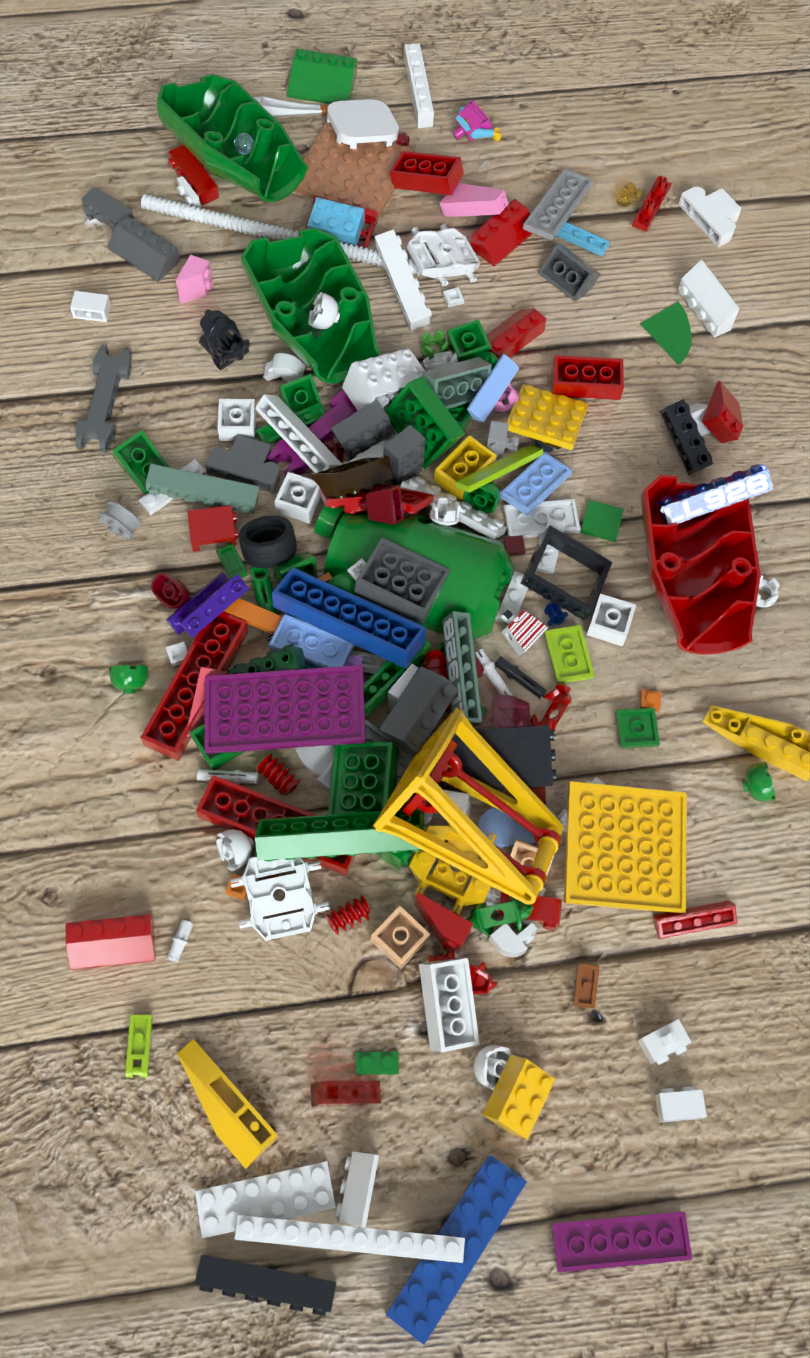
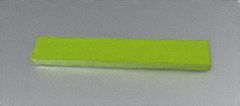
[456,445,543,493]

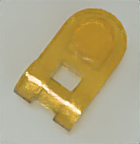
[616,182,643,207]

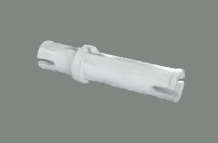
[475,649,514,702]
[197,768,258,785]

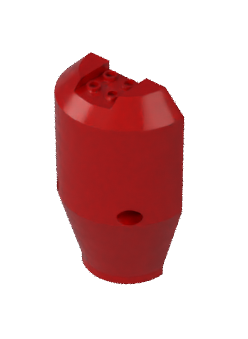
[641,475,761,655]

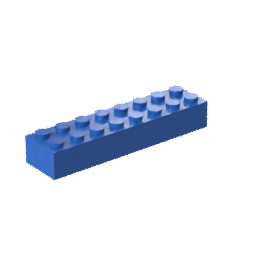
[272,568,426,668]
[386,1154,527,1345]

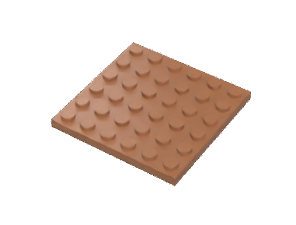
[294,122,415,218]

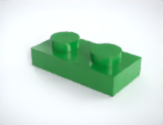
[356,1051,399,1076]

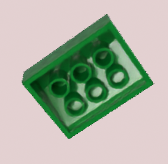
[287,49,357,104]
[385,376,465,469]
[328,742,399,815]

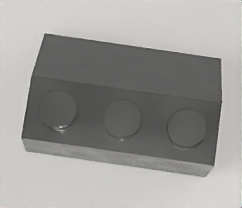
[538,244,601,302]

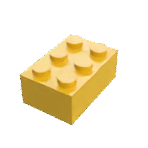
[434,435,497,502]
[482,1054,555,1140]

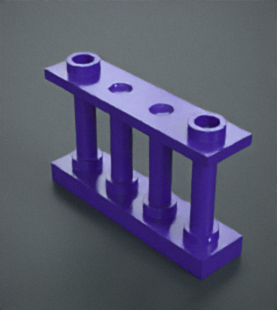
[166,572,249,638]

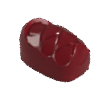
[151,573,191,609]

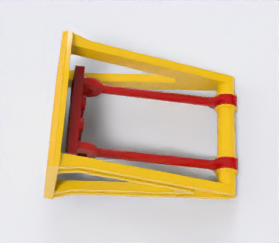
[373,707,564,904]

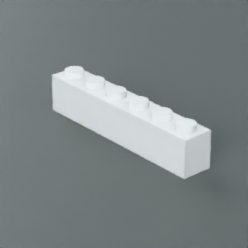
[404,43,434,128]
[375,229,432,331]
[255,394,342,473]

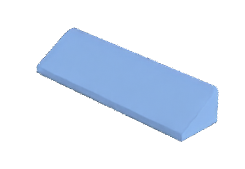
[467,354,519,422]

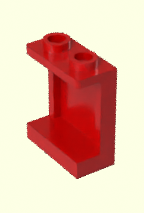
[187,505,239,552]

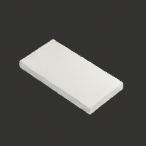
[503,499,581,538]

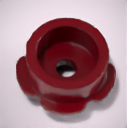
[397,132,410,147]

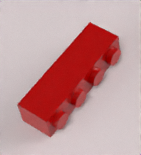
[168,145,219,206]

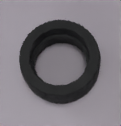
[239,515,297,568]

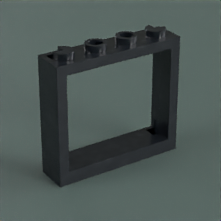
[520,525,612,620]

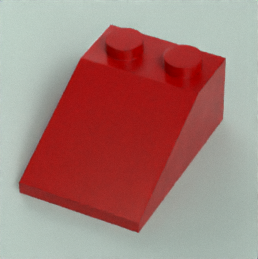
[702,381,743,444]
[415,892,473,954]

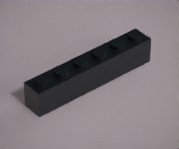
[195,1255,337,1316]

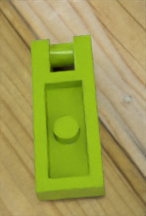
[126,1015,153,1078]

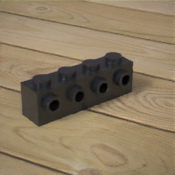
[659,399,714,476]

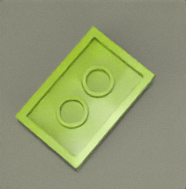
[544,625,595,684]

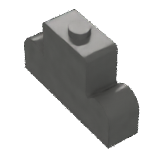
[205,435,280,494]

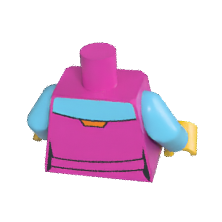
[452,100,502,141]

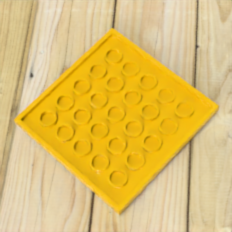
[564,781,687,913]

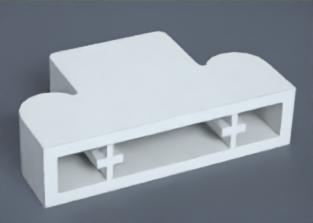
[678,187,741,247]

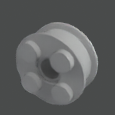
[97,501,142,540]

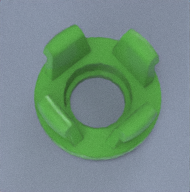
[420,330,448,359]

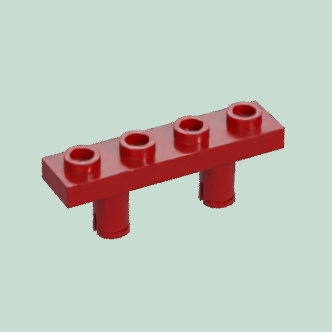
[632,176,672,232]

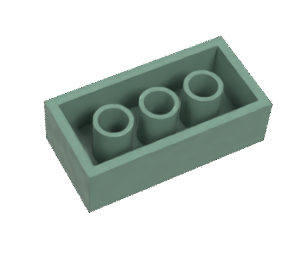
[422,357,491,409]

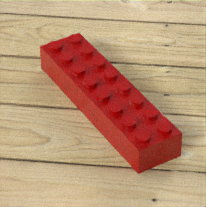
[140,612,249,761]
[196,775,356,876]

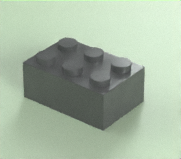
[331,399,395,460]
[383,425,426,486]

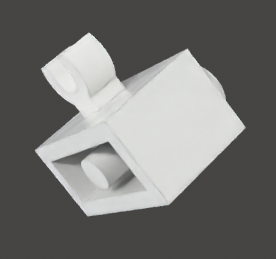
[638,1019,692,1065]

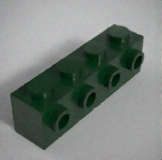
[227,645,307,675]

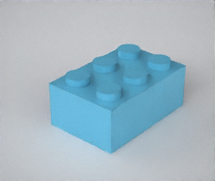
[307,197,365,246]

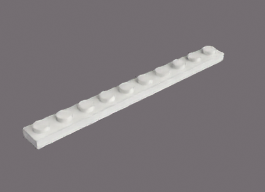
[235,1215,465,1263]

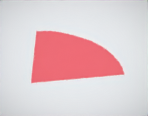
[186,667,228,737]

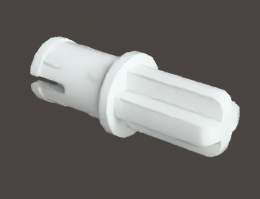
[166,920,193,963]

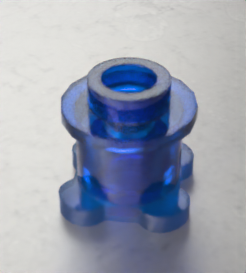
[544,602,568,626]

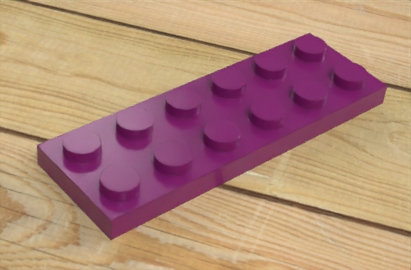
[551,1211,692,1272]

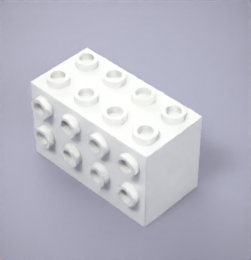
[342,348,425,411]

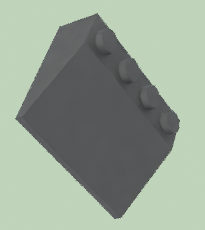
[354,538,450,625]

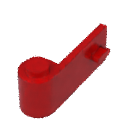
[498,891,562,930]

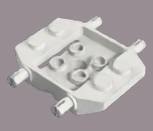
[407,224,481,286]
[230,857,330,941]

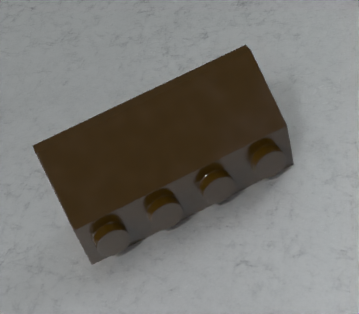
[311,457,393,499]

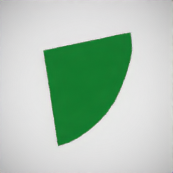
[640,301,692,365]

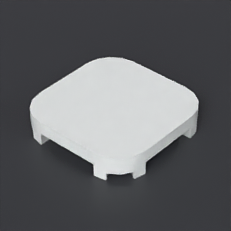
[327,99,399,149]

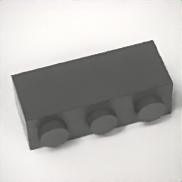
[81,187,134,231]

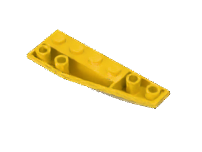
[703,705,810,782]
[177,1039,279,1169]

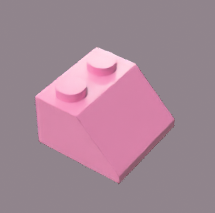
[176,255,213,303]

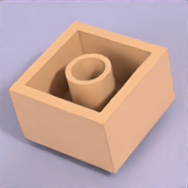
[371,906,430,969]

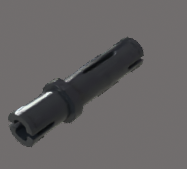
[495,656,547,699]

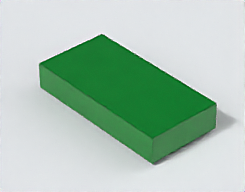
[216,543,248,579]

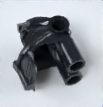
[199,309,250,370]

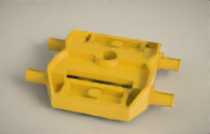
[409,824,497,915]

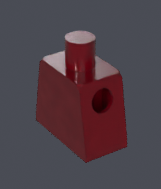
[360,485,404,524]

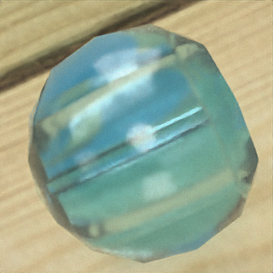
[233,133,254,155]

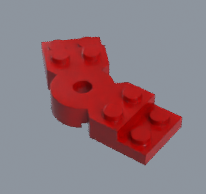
[319,484,434,514]

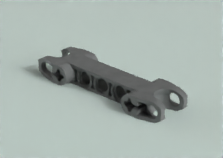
[75,344,132,453]

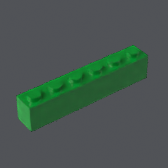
[364,640,431,719]

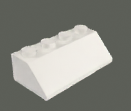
[678,260,739,338]
[419,958,480,1053]

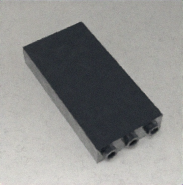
[429,725,557,791]

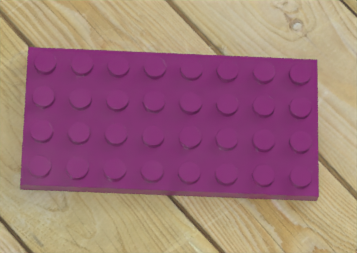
[205,665,366,754]

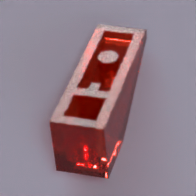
[310,1081,381,1107]

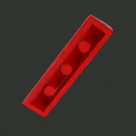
[653,901,738,939]

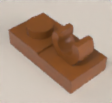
[573,963,599,1009]

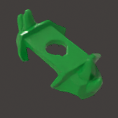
[466,896,534,937]

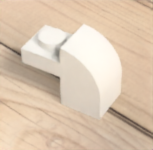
[263,353,305,382]
[489,923,538,957]

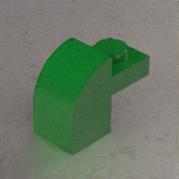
[314,505,345,539]

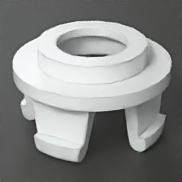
[430,497,461,526]
[756,575,780,607]

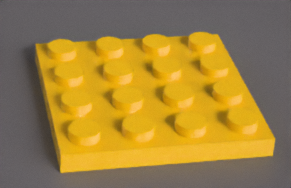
[506,384,589,450]

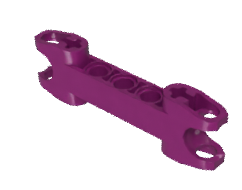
[267,390,358,477]

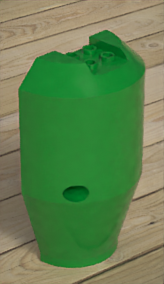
[157,74,309,203]
[241,228,380,383]
[324,512,515,640]

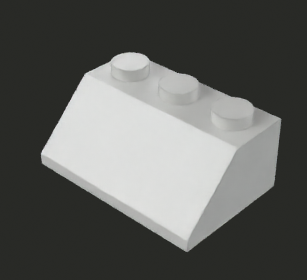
[336,1152,379,1228]

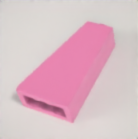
[440,183,508,217]

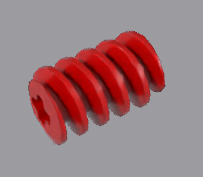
[257,754,301,796]
[324,895,370,935]

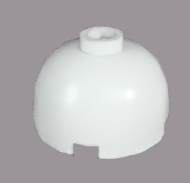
[308,292,340,329]
[423,351,458,371]
[216,829,254,871]
[473,1045,511,1090]

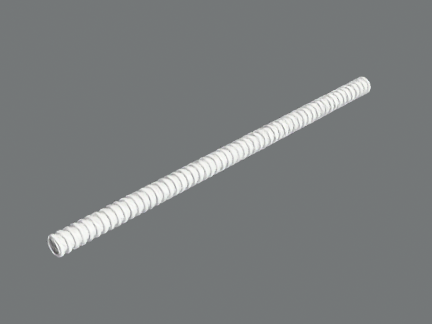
[141,194,421,276]

